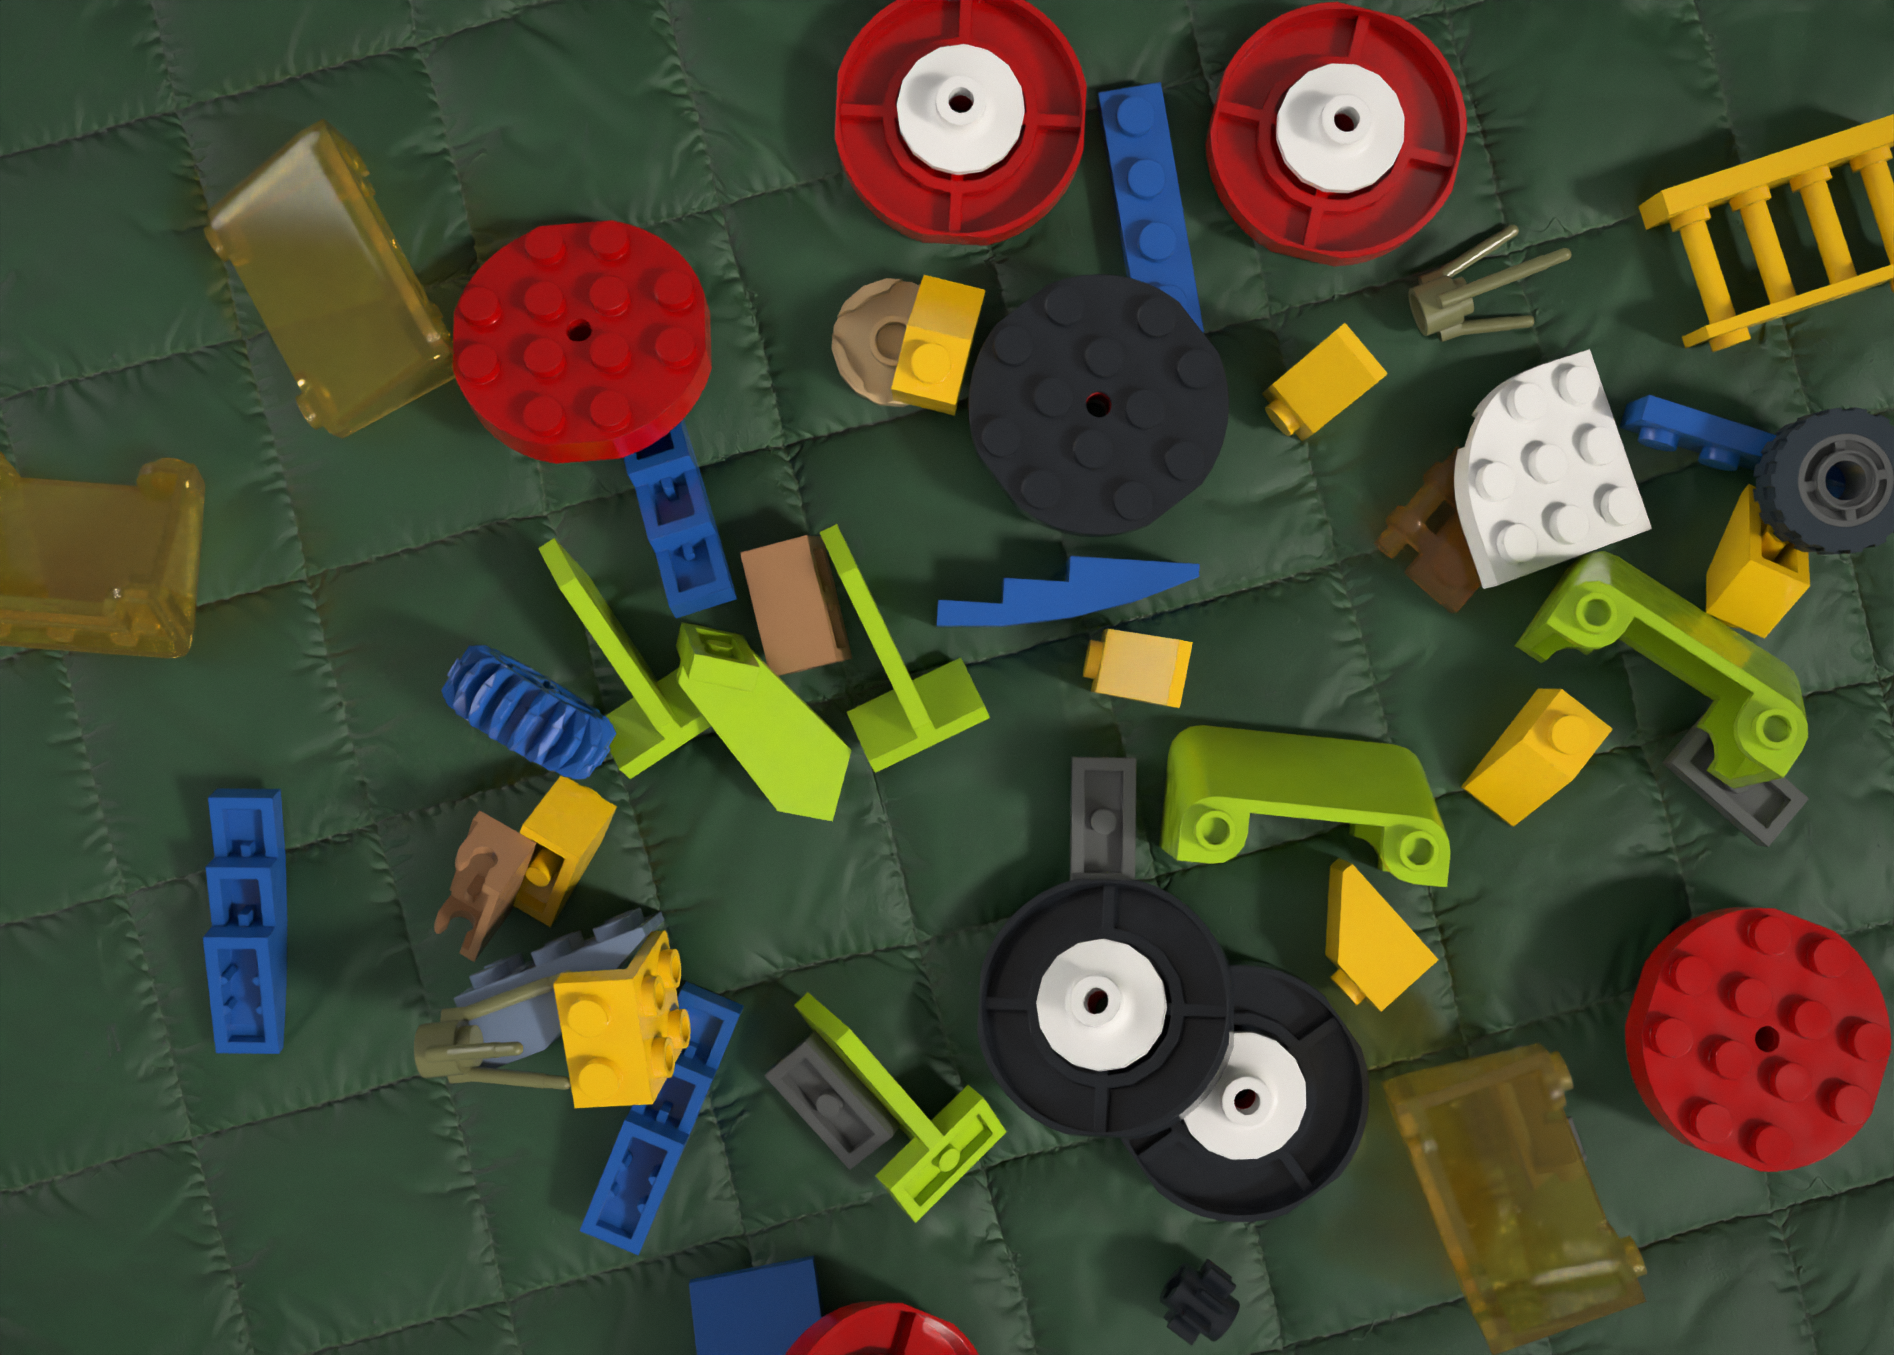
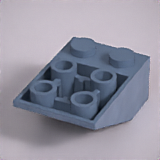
[454,907,664,1068]

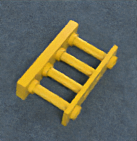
[1638,114,1894,352]

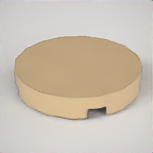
[832,278,920,407]

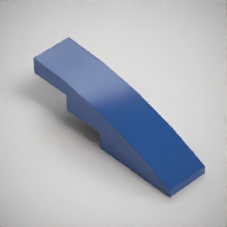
[623,419,737,618]
[936,556,1200,627]
[203,788,287,1054]
[580,982,744,1256]

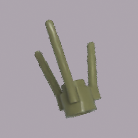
[1408,225,1572,342]
[414,970,574,1090]

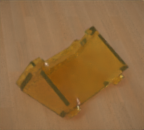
[204,118,456,439]
[0,451,206,658]
[1380,1043,1647,1355]

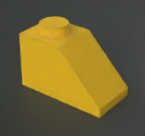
[891,275,986,416]
[1262,323,1388,441]
[1706,484,1810,639]
[1083,629,1193,708]
[1461,688,1613,827]
[513,775,617,927]
[1325,858,1439,1012]

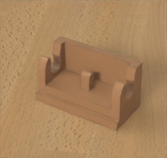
[740,535,853,676]
[434,811,537,962]

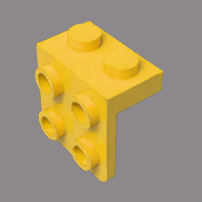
[553,930,691,1108]

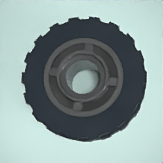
[1753,407,1894,555]

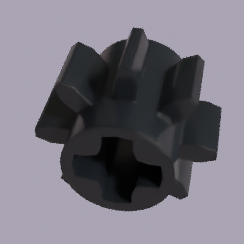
[1159,1259,1240,1345]

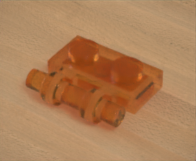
[1374,447,1481,613]

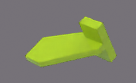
[819,524,990,773]
[538,538,711,779]
[676,622,852,822]
[794,992,1007,1223]

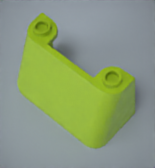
[1515,551,1808,789]
[1159,725,1450,887]

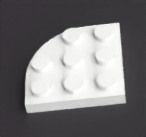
[1454,349,1652,589]

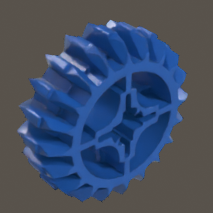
[441,645,616,779]

